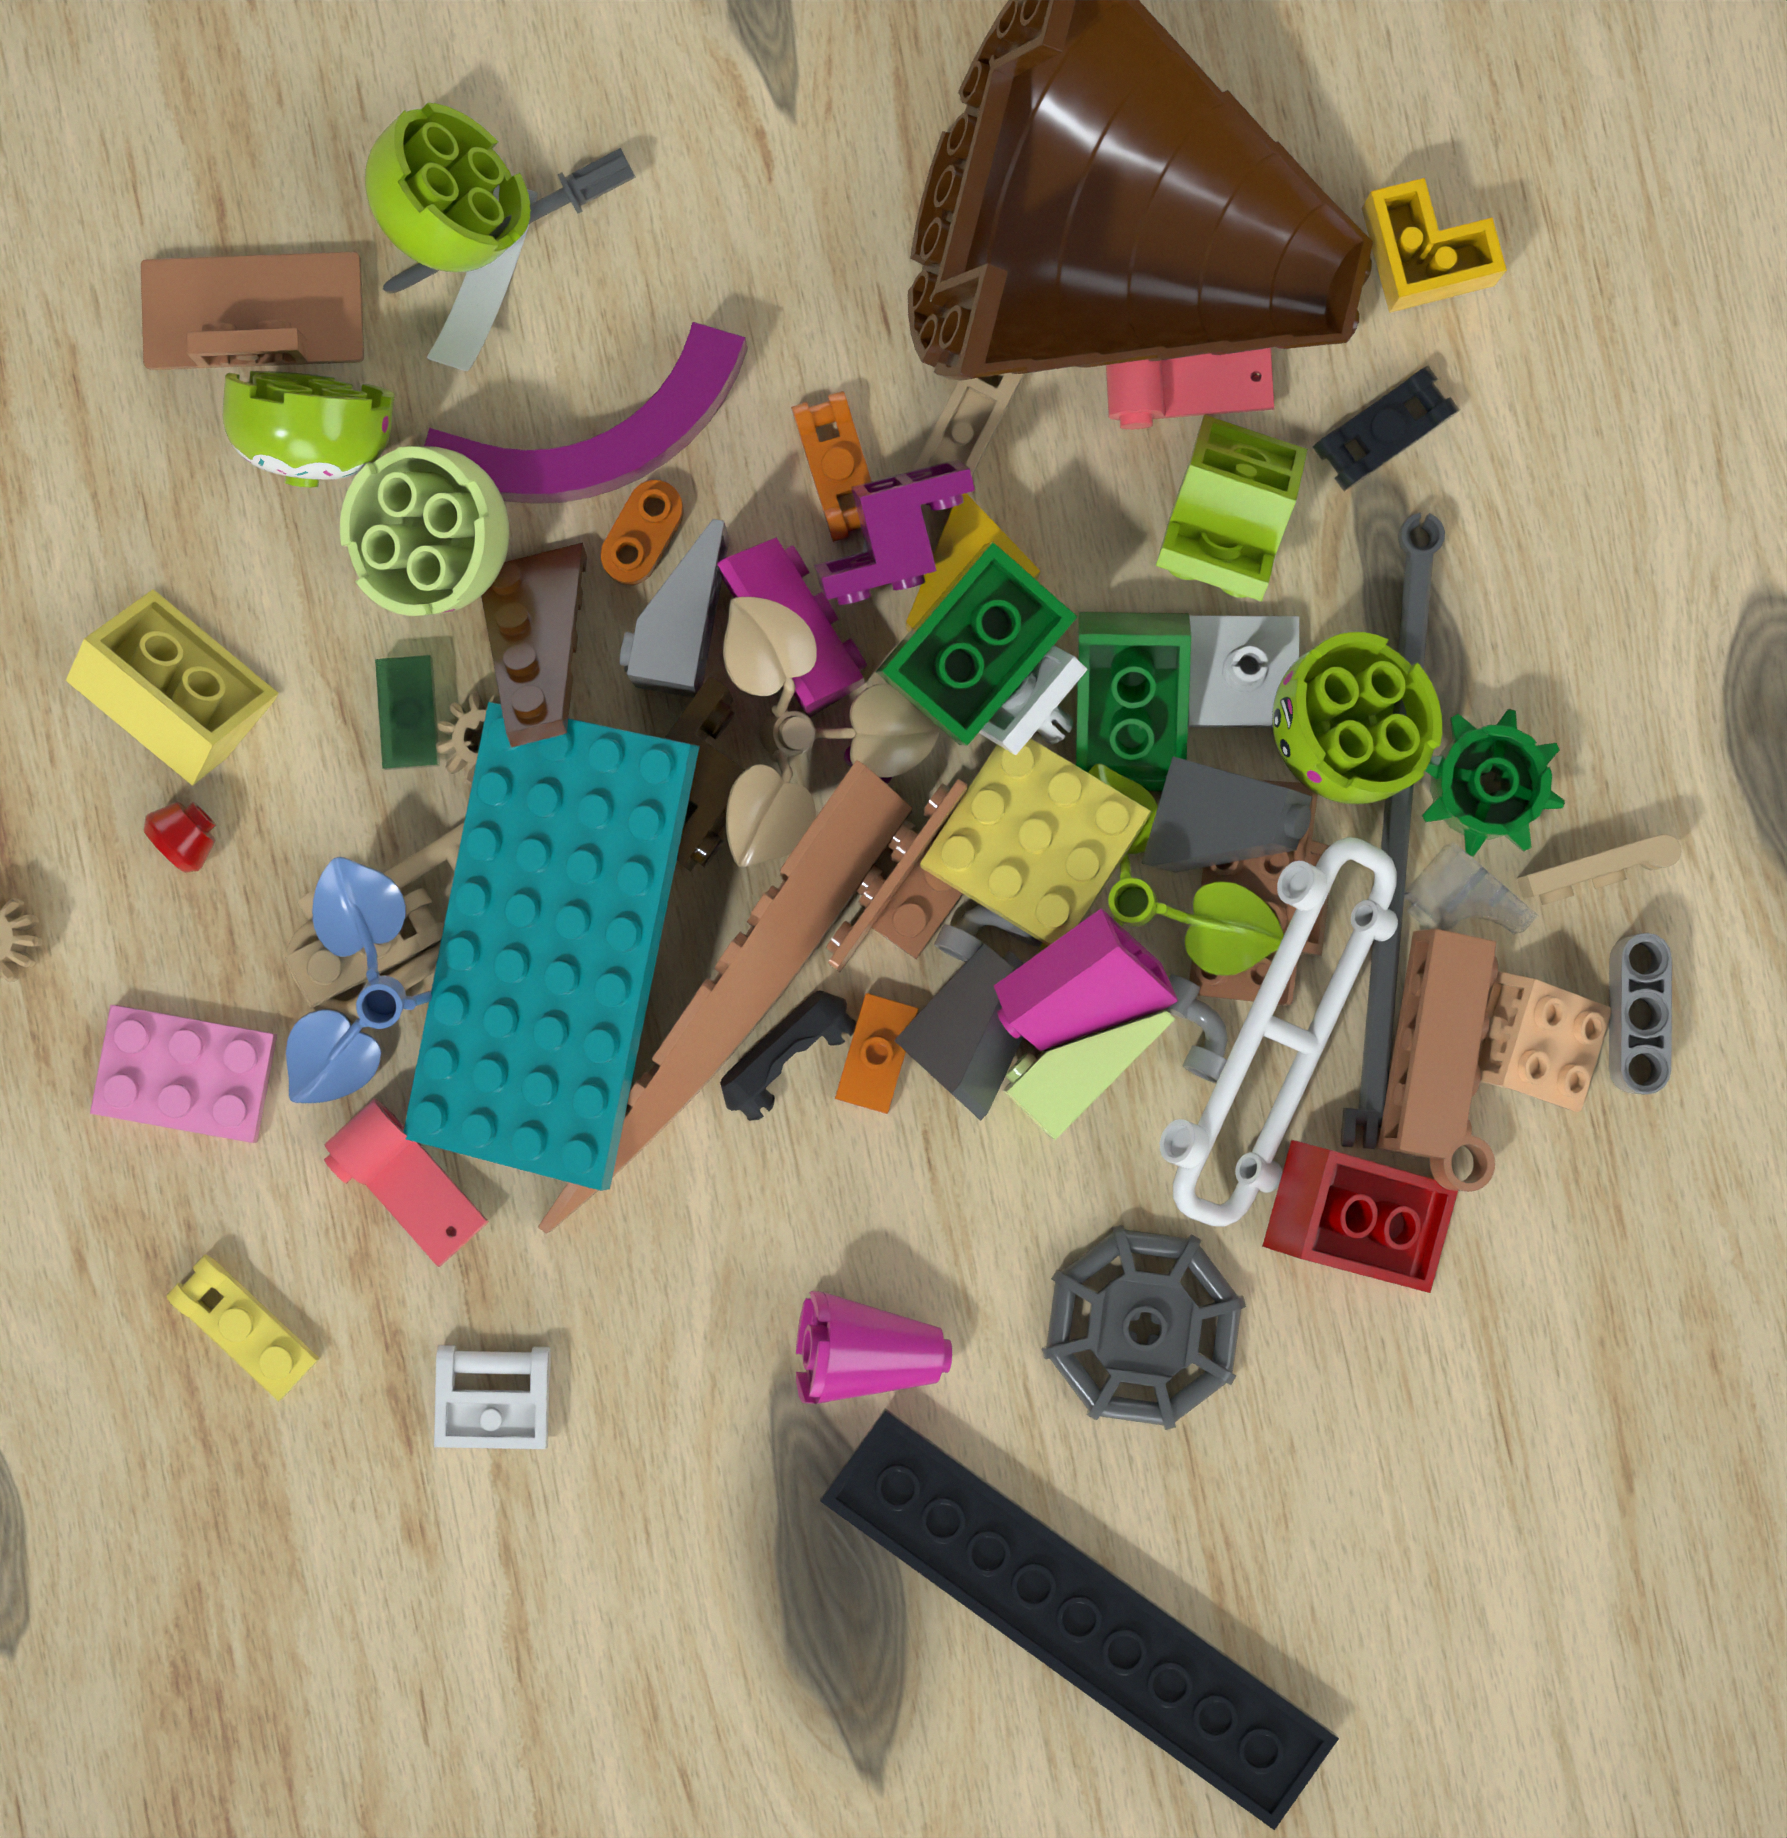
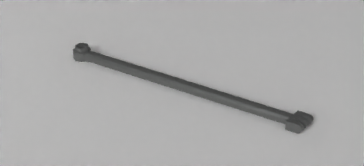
[1341,512,1445,1151]

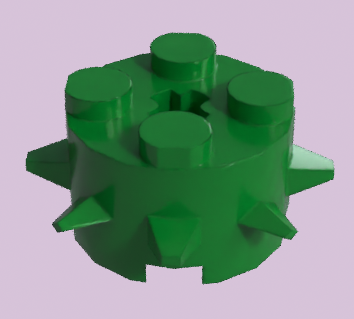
[1422,709,1565,857]

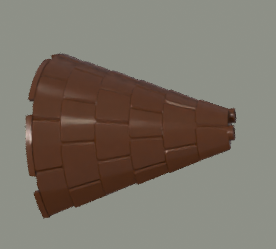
[907,0,1373,381]

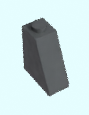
[1142,757,1312,873]
[894,943,1024,1121]

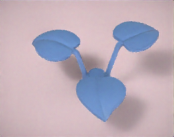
[286,857,432,1103]

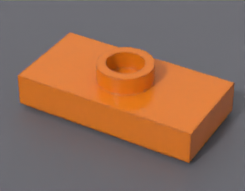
[835,993,919,1114]

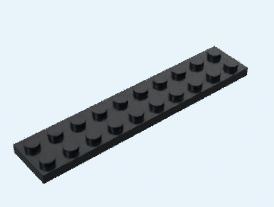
[820,1408,1339,1830]

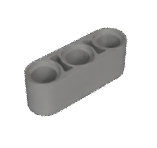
[1609,933,1672,1095]

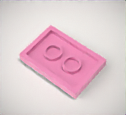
[90,1005,278,1143]

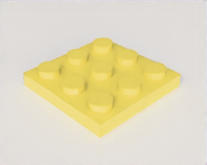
[920,738,1151,946]

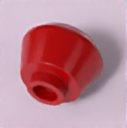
[143,802,216,873]

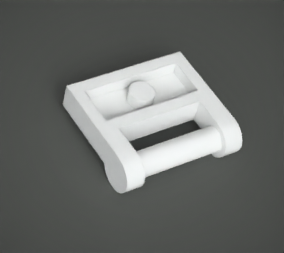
[434,1345,551,1449]

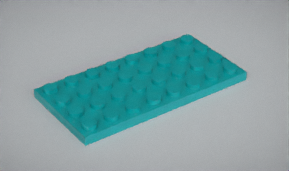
[403,702,699,1191]

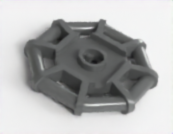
[1042,1225,1246,1430]

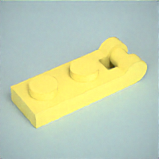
[166,1254,320,1402]

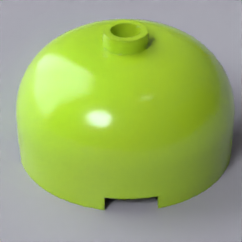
[365,103,531,273]

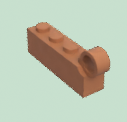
[1378,929,1498,1192]

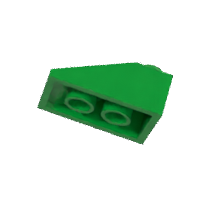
[1076,612,1191,791]

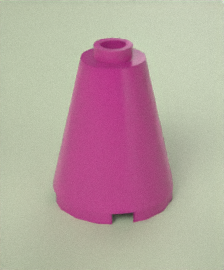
[796,1291,952,1404]

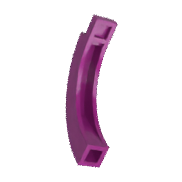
[424,322,748,504]

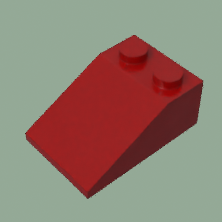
[1262,1139,1458,1293]

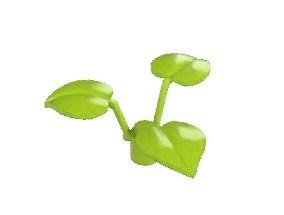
[1037,764,1284,976]

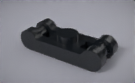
[1313,366,1460,492]

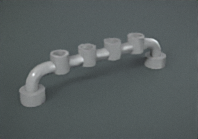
[934,905,1228,1084]

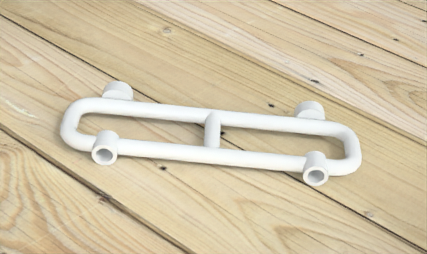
[1160,837,1398,1227]

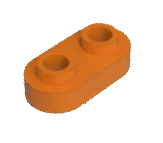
[601,480,684,585]

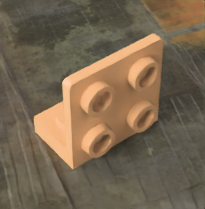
[1477,971,1611,1112]

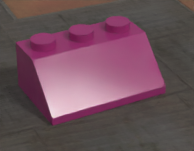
[717,537,867,718]

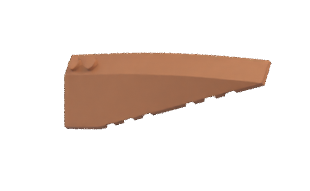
[538,760,915,1234]

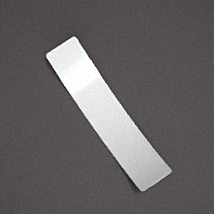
[427,185,538,371]

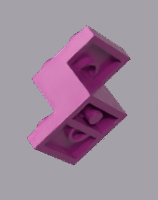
[814,459,975,605]

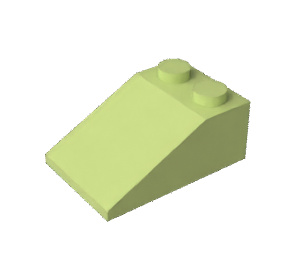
[1003,1011,1175,1140]

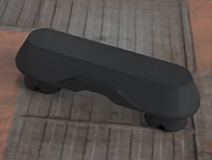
[720,990,856,1121]

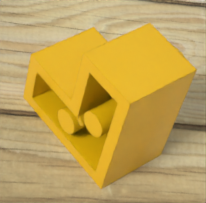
[1361,178,1507,313]

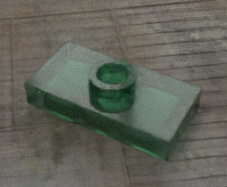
[375,655,440,770]

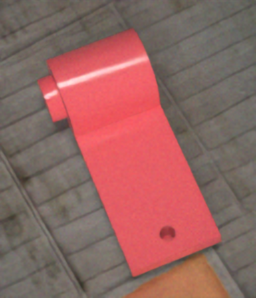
[1106,348,1275,430]
[324,1098,489,1267]

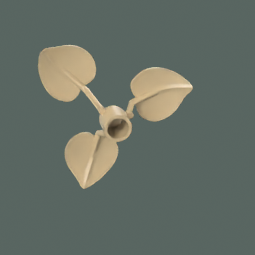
[723,597,939,867]

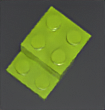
[1156,414,1308,602]

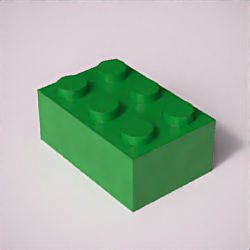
[875,542,1078,746]

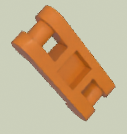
[791,391,872,542]

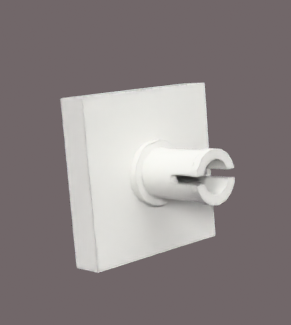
[1188,615,1299,728]
[979,645,1088,755]

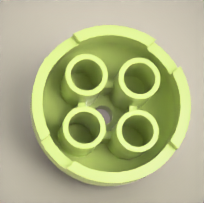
[340,446,509,616]

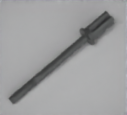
[383,148,636,294]

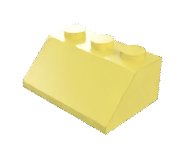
[65,589,279,786]

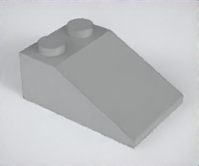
[620,519,730,698]

